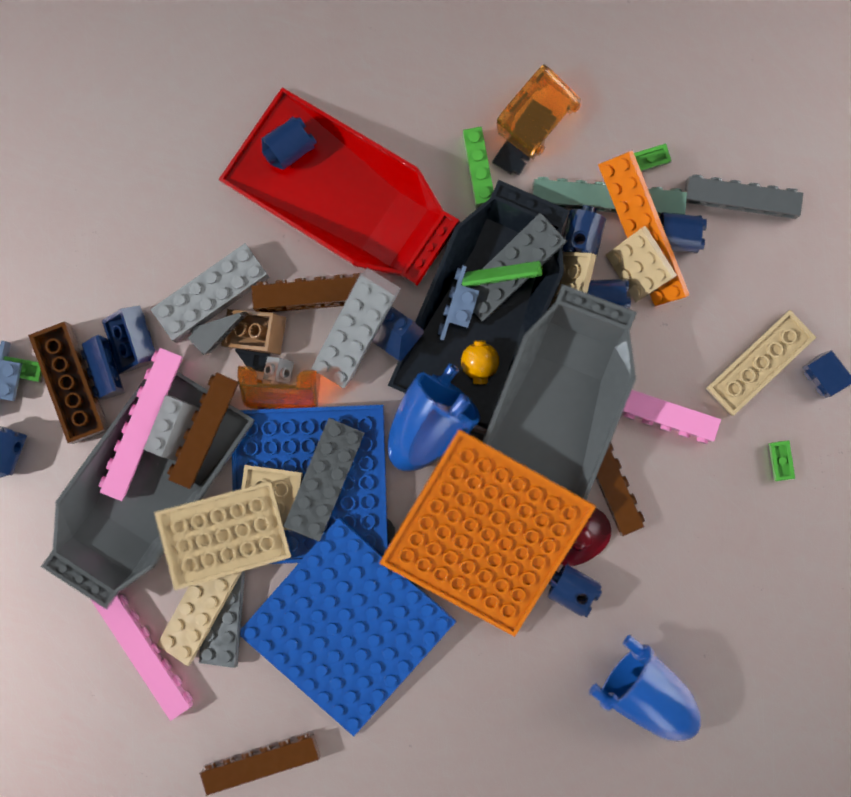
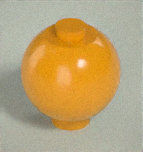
[461,340,499,384]

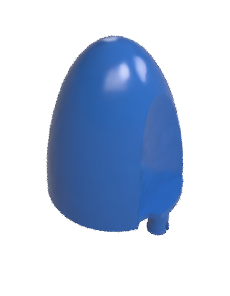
[388,363,480,471]
[589,635,701,741]

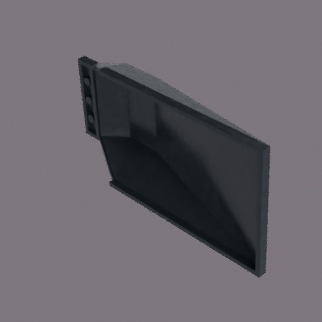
[388,180,570,429]

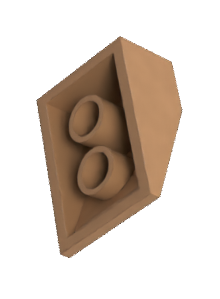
[221,309,287,355]

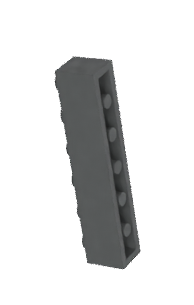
[685,175,804,219]

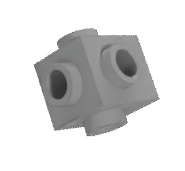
[263,357,294,387]

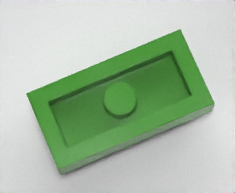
[634,143,672,172]
[4,356,42,382]
[769,440,795,481]

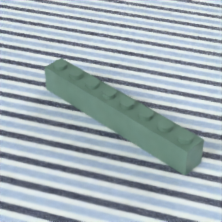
[532,177,687,216]

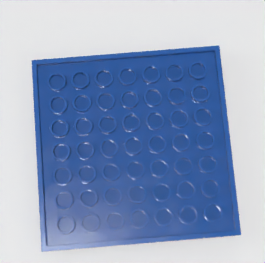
[232,405,388,564]
[240,518,456,736]

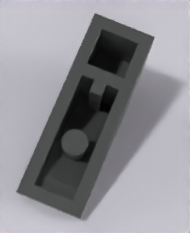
[188,311,248,355]

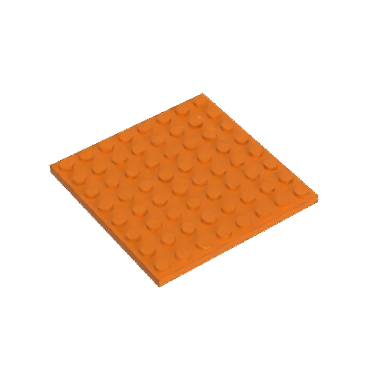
[379,429,596,637]

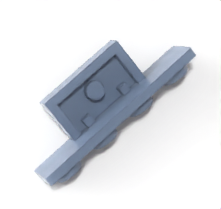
[437,265,479,341]
[0,341,22,401]

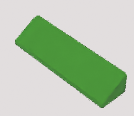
[462,261,542,287]

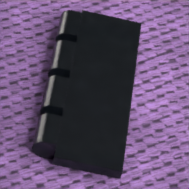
[492,100,556,175]

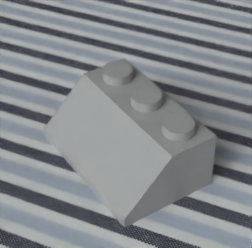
[144,395,200,461]

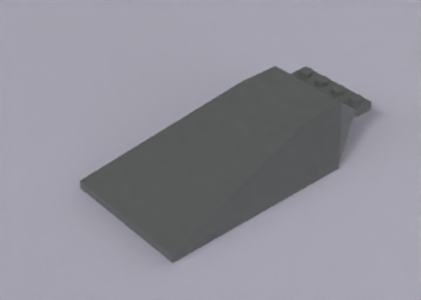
[482,284,637,500]
[41,371,255,610]

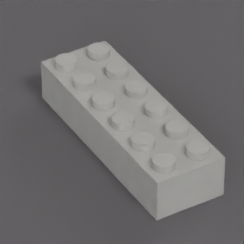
[150,243,270,343]
[311,268,401,388]

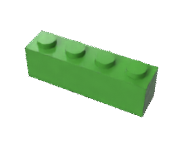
[462,126,494,209]

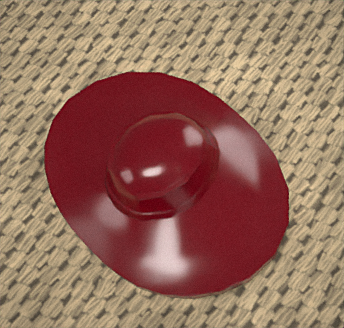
[561,508,611,566]

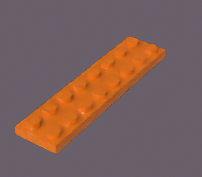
[598,150,690,306]

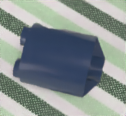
[262,116,317,170]
[562,205,606,257]
[659,212,707,254]
[587,279,631,308]
[0,426,28,478]
[547,563,602,618]

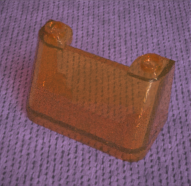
[497,64,582,159]
[237,366,320,409]

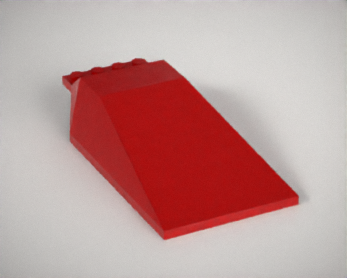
[218,87,460,286]

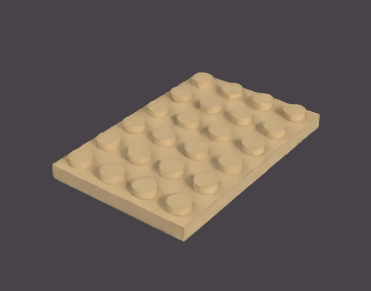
[154,481,291,590]

